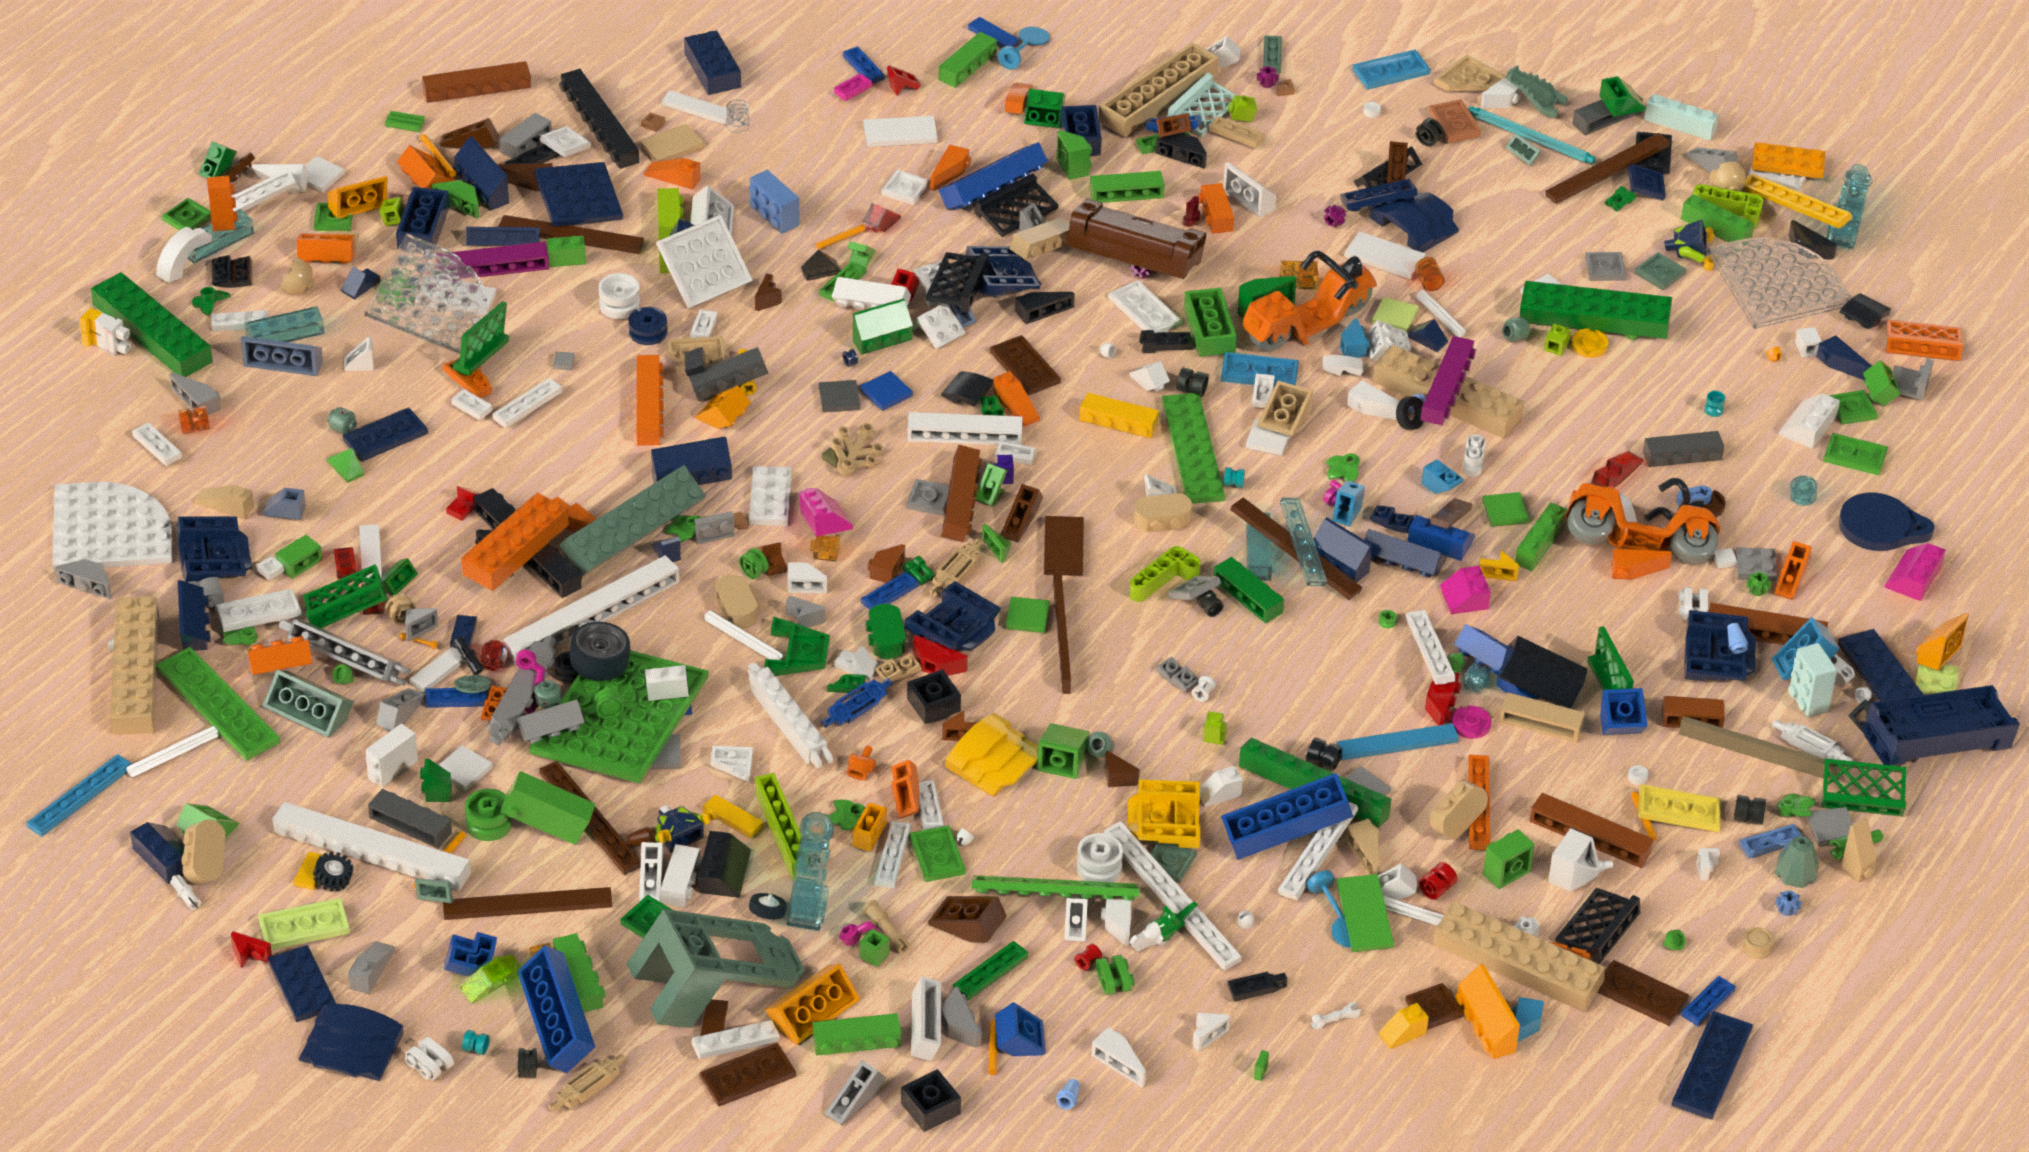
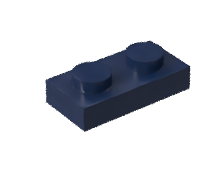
[450,615,477,649]

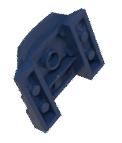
[1370,192,1459,253]
[965,246,1042,295]
[177,516,252,582]
[904,581,1001,651]
[1684,610,1756,681]
[299,1004,404,1081]

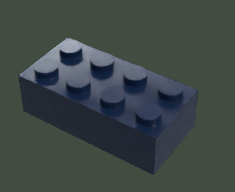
[684,30,741,95]
[396,187,450,254]

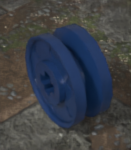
[628,307,668,345]

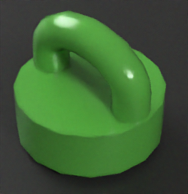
[1447,652,1465,673]
[333,664,354,685]
[1662,929,1685,951]

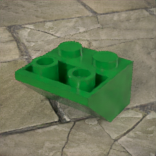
[1599,76,1646,117]
[1024,89,1066,128]

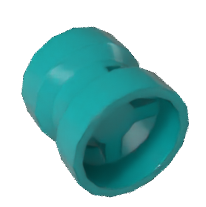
[1705,391,1726,417]
[1224,467,1245,488]
[462,1030,490,1055]

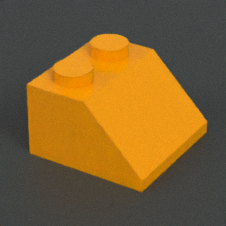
[695,385,751,429]

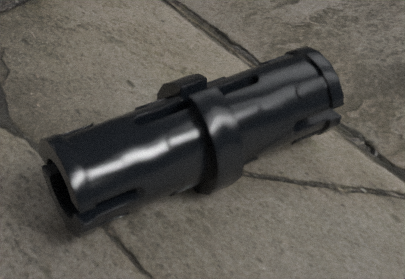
[453,636,485,675]

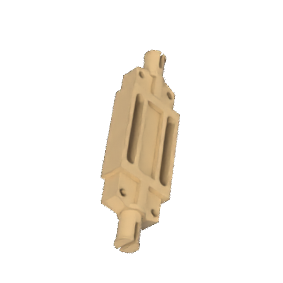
[930,539,982,597]
[549,1054,626,1113]

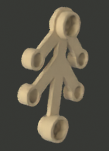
[830,423,884,476]

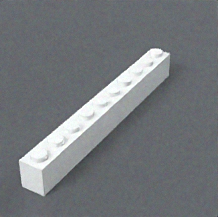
[503,556,679,667]
[272,802,471,891]

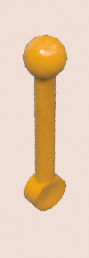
[399,632,438,649]

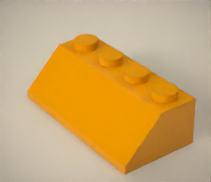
[765,963,861,1044]
[1455,964,1520,1059]

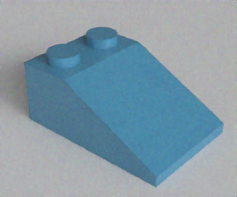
[1771,617,1839,681]

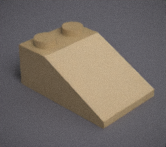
[1257,381,1314,437]

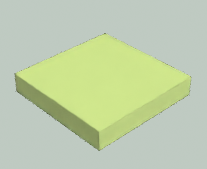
[1372,297,1419,333]

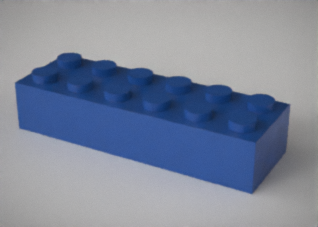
[938,142,1048,210]
[1221,773,1353,860]
[517,945,596,1073]

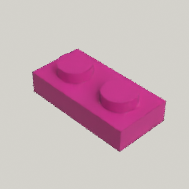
[834,73,872,101]

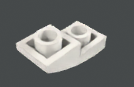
[1322,355,1363,376]

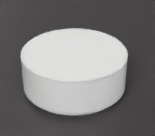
[1363,102,1381,118]
[1628,765,1649,785]

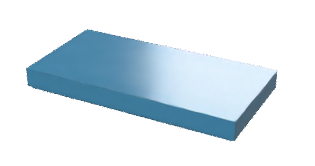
[1352,49,1431,90]
[1221,352,1299,387]

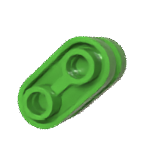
[1095,955,1135,995]

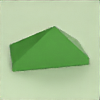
[327,448,364,483]
[982,524,1012,563]

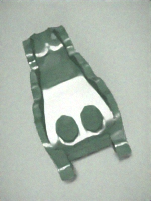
[1506,65,1568,118]

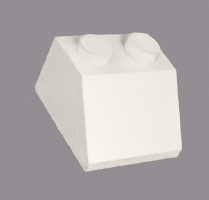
[645,665,689,701]

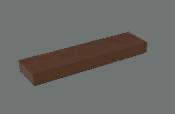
[1430,498,1472,529]

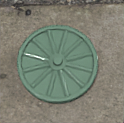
[455,675,491,693]

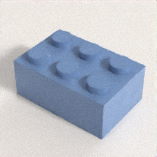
[749,169,799,234]

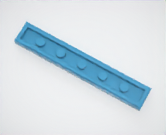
[1336,723,1458,760]
[27,754,132,837]

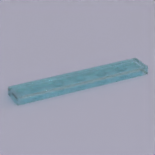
[1280,497,1327,586]

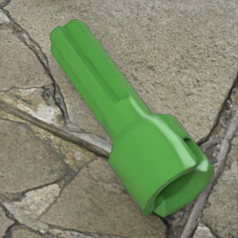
[1829,830,1884,859]

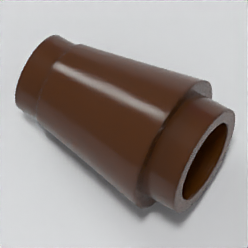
[626,826,657,847]

